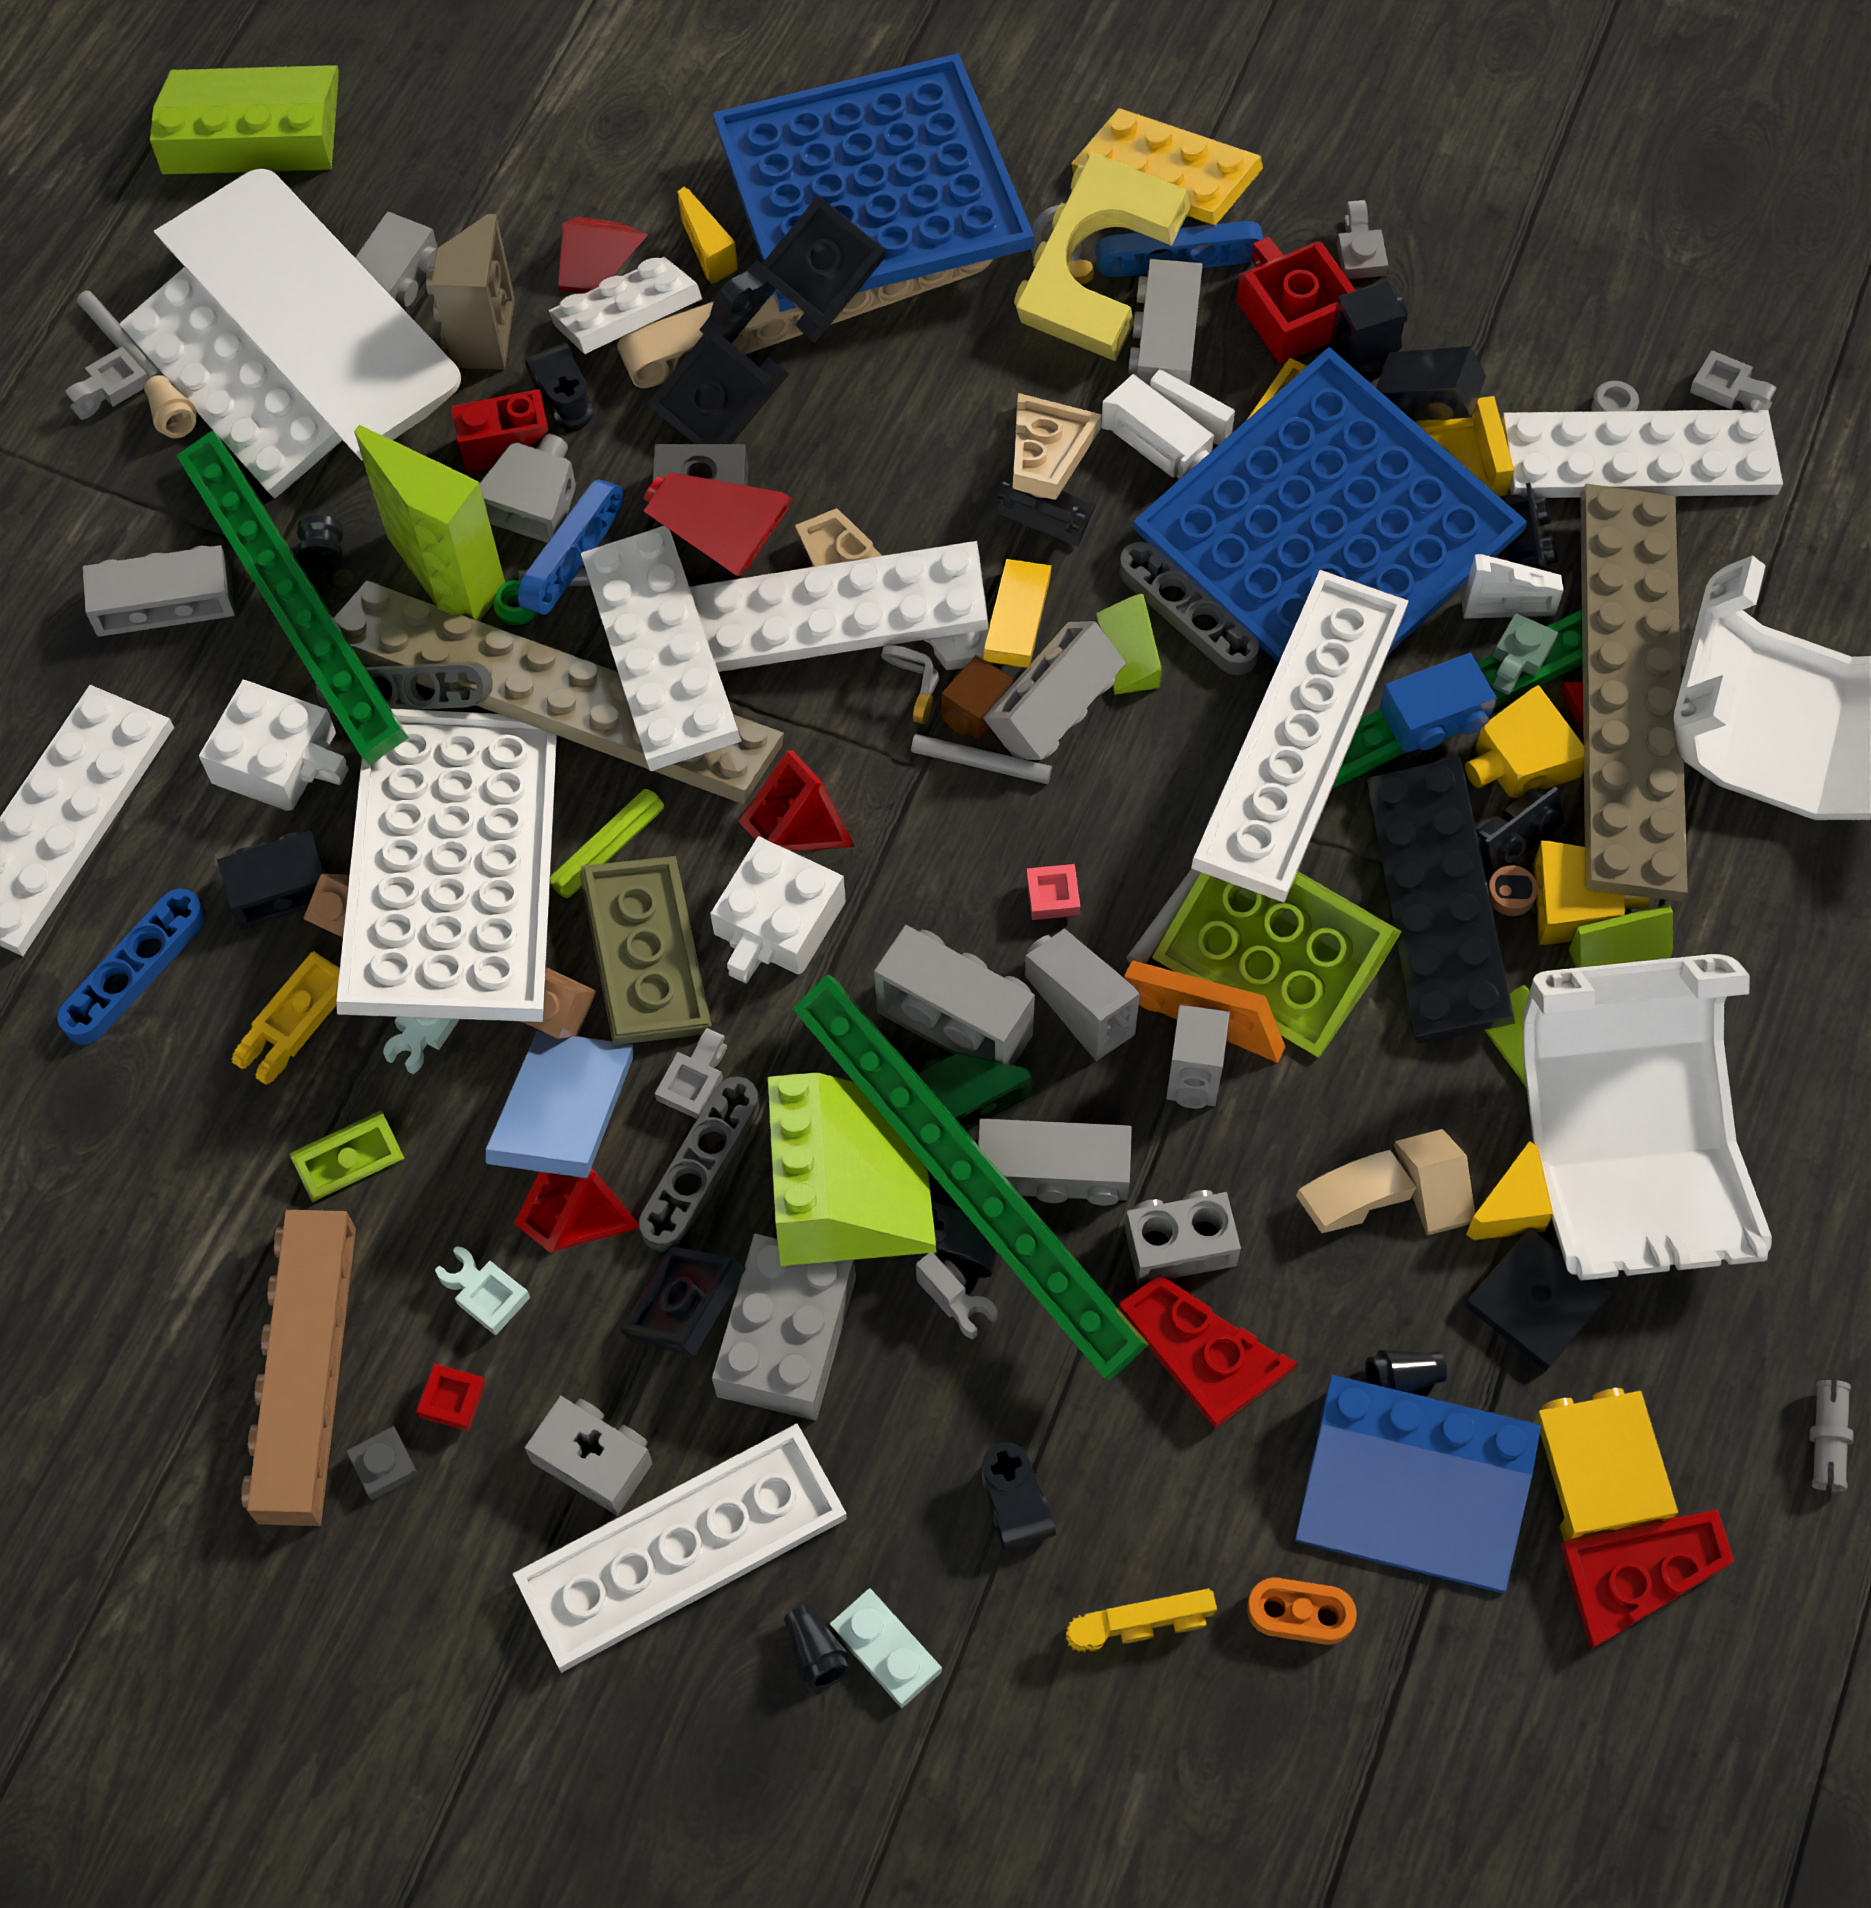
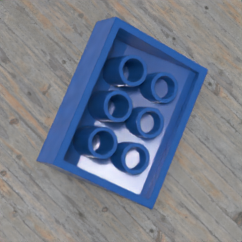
[1294,1375,1541,1594]

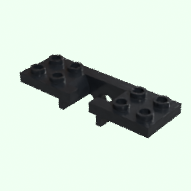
[647,195,888,444]

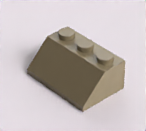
[426,214,515,370]

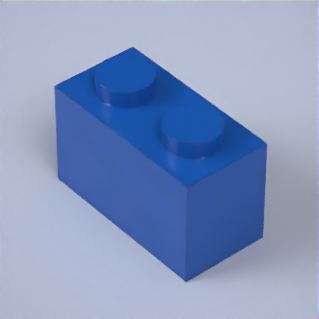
[1379,652,1497,754]

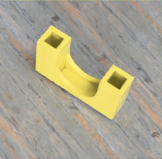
[1014,152,1190,361]

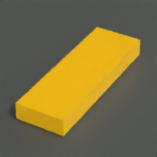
[983,559,1051,668]

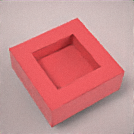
[1026,864,1080,920]

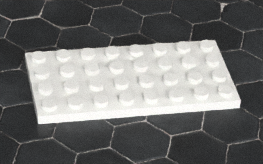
[336,709,557,1022]

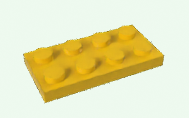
[1071,108,1263,225]

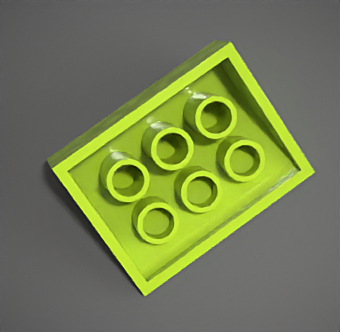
[150,65,339,174]
[354,425,505,622]
[1152,871,1402,1058]
[768,1073,936,1266]

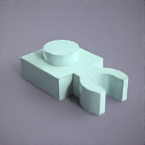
[383,1017,459,1074]
[435,1246,530,1336]

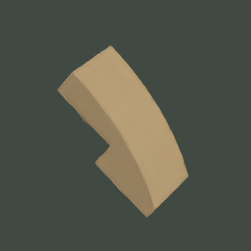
[1296,1150,1416,1233]

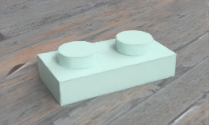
[830,1588,942,1708]

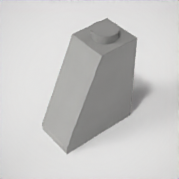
[1025,929,1140,1062]

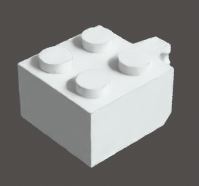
[199,679,349,811]
[710,836,846,984]

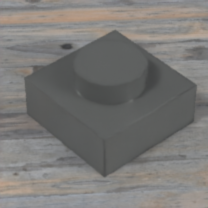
[346,1426,419,1501]

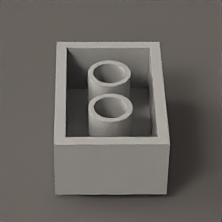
[874,925,1035,1065]
[712,1234,856,1421]

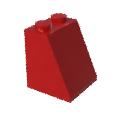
[643,472,794,576]

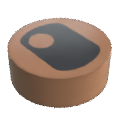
[1488,866,1538,916]

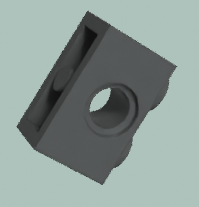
[653,444,748,486]

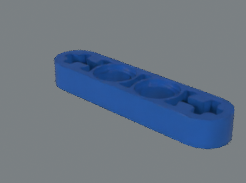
[1095,221,1264,277]
[518,479,623,615]
[57,889,206,1045]

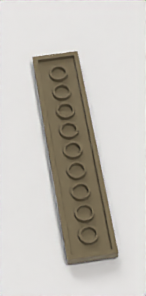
[1580,484,1688,902]
[334,580,784,804]

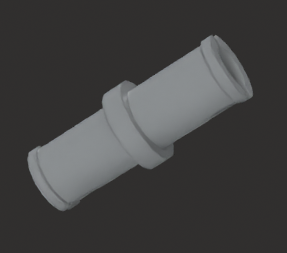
[1809,1380,1853,1492]

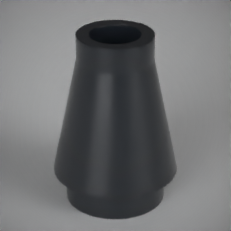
[1365,1350,1447,1393]
[784,1604,849,1690]

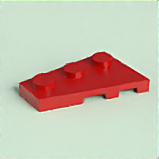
[1118,1274,1298,1430]
[1560,1509,1734,1651]

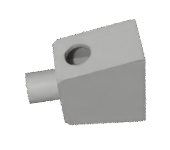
[480,434,576,543]

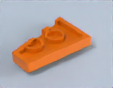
[1124,960,1286,1063]

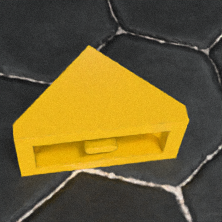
[1466,1141,1553,1240]

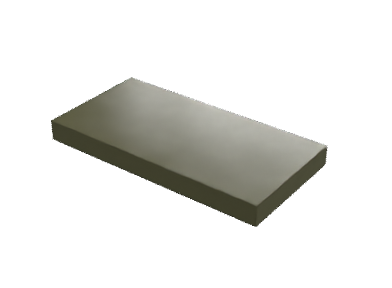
[580,856,712,1046]

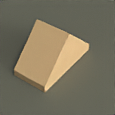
[1394,1129,1475,1236]

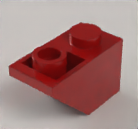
[451,389,548,474]

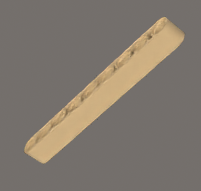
[617,259,993,388]

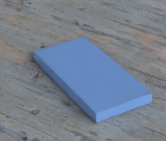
[486,1031,633,1178]

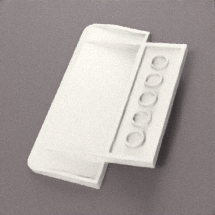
[119,169,461,499]

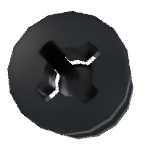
[296,515,344,571]

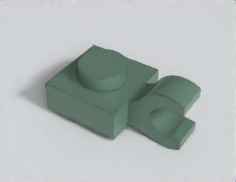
[1492,613,1558,695]

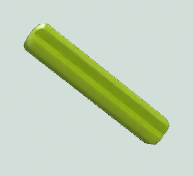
[550,789,664,898]

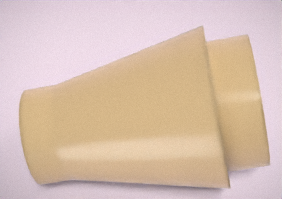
[144,375,196,438]

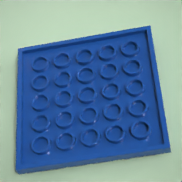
[713,53,1034,312]
[1133,347,1527,664]

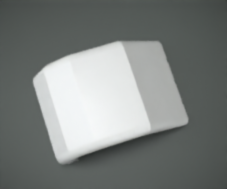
[1673,555,1871,820]
[1523,954,1772,1280]

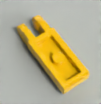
[231,951,340,1085]
[1065,1588,1217,1653]

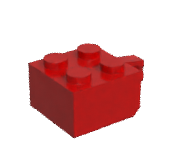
[1236,237,1356,365]

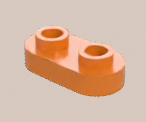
[1247,1578,1357,1645]

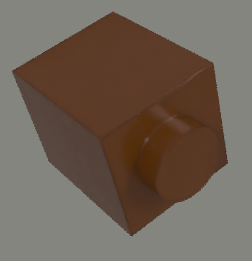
[941,655,1013,741]

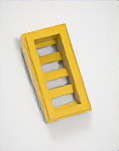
[678,187,738,284]

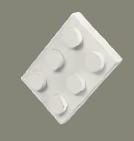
[549,257,702,354]

